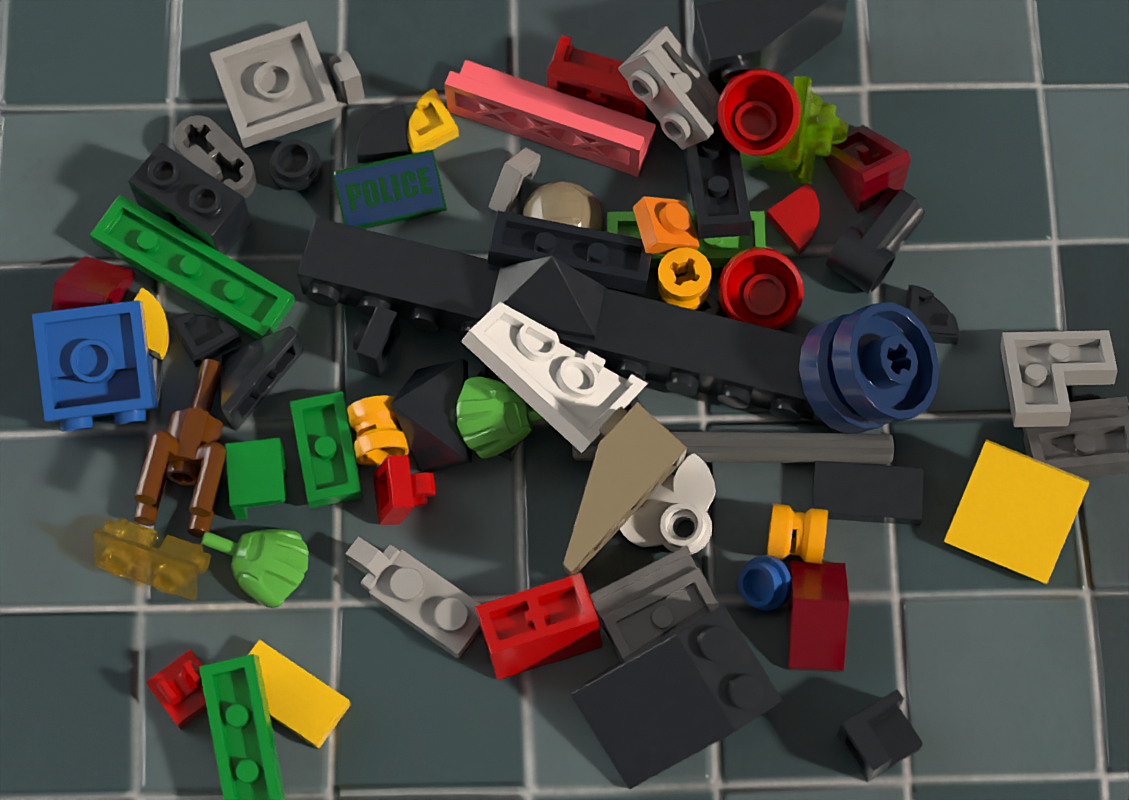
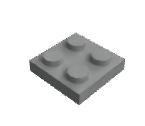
[210,21,341,148]

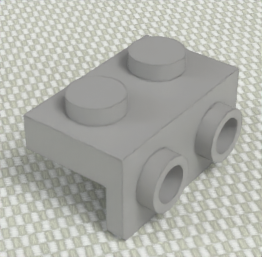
[618,26,720,150]

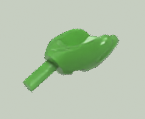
[456,377,544,458]
[201,529,309,608]

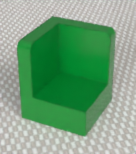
[225,438,287,521]

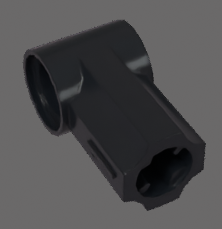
[826,187,925,294]

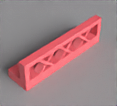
[444,60,657,177]

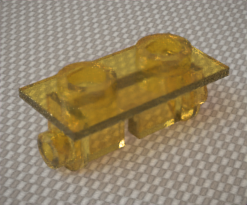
[94,518,211,601]

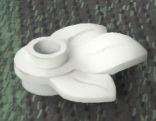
[620,454,716,555]

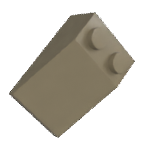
[563,402,687,576]

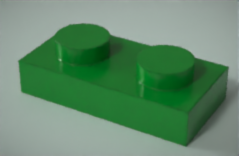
[290,391,363,508]

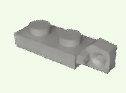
[345,537,481,659]

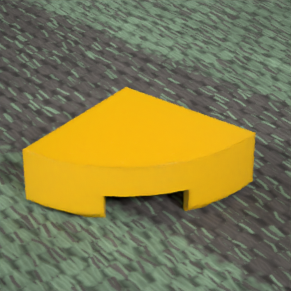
[407,88,459,154]
[134,288,169,360]

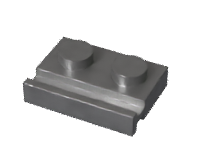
[1022,396,1129,478]
[590,546,718,660]

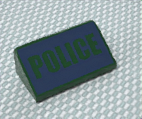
[332,150,447,229]

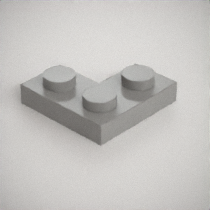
[1000,330,1117,427]

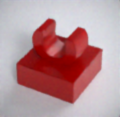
[373,455,436,525]
[145,649,207,730]

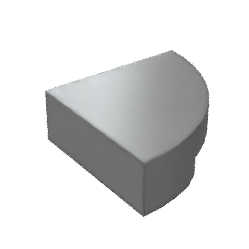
[328,51,365,105]
[488,147,541,213]

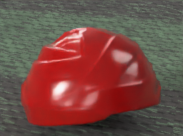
[717,69,801,156]
[719,247,804,330]

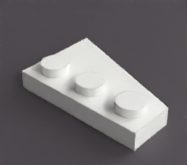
[461,302,648,453]

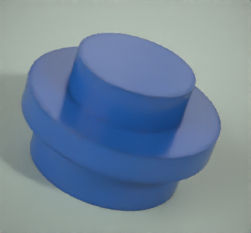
[738,555,792,611]

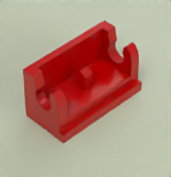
[547,35,648,121]
[475,573,602,680]

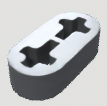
[174,115,257,199]

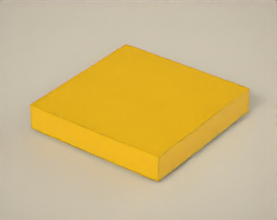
[944,439,1089,584]

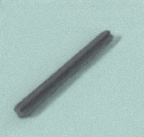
[572,432,894,464]

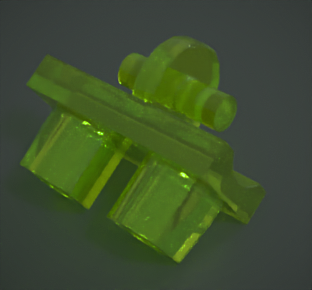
[760,76,849,184]

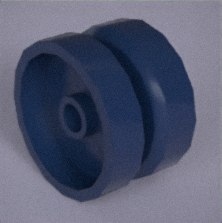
[799,302,939,434]

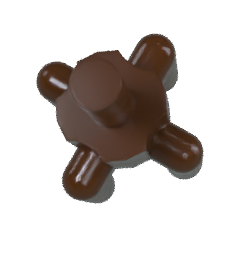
[134,359,226,538]

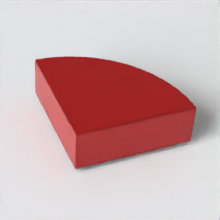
[766,182,819,256]

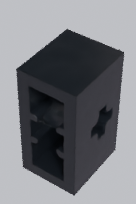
[128,143,252,255]

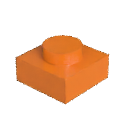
[633,196,700,255]

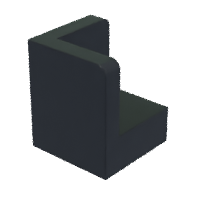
[837,689,923,783]

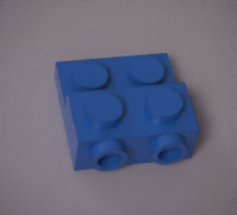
[32,300,158,432]

